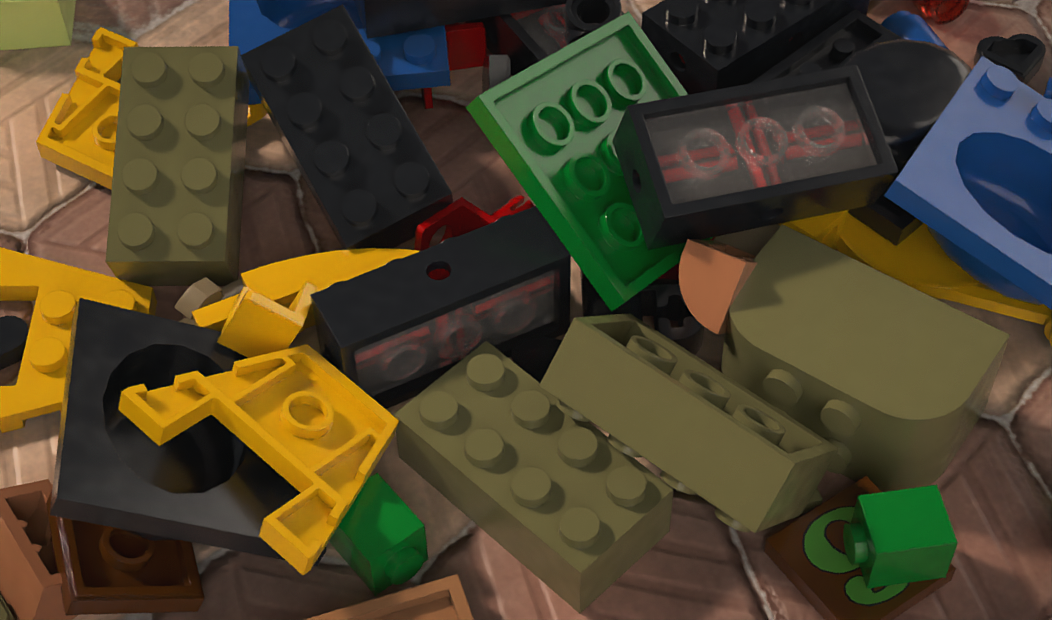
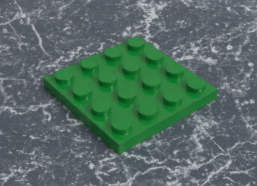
[466,11,713,312]

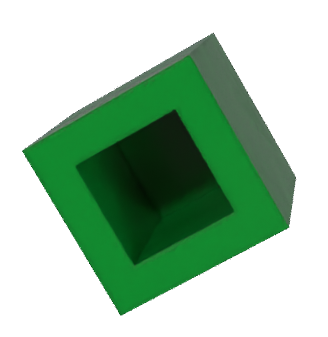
[330,473,429,596]
[843,485,958,589]

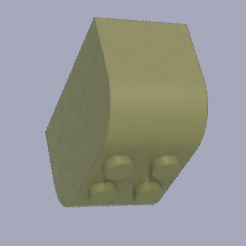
[720,224,1010,492]

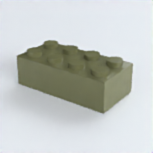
[105,46,250,286]
[539,313,839,533]
[394,341,674,614]

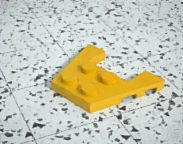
[36,27,267,190]
[0,247,157,433]
[118,344,399,576]

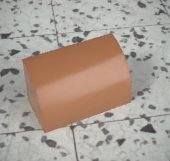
[679,239,758,334]
[0,479,77,620]

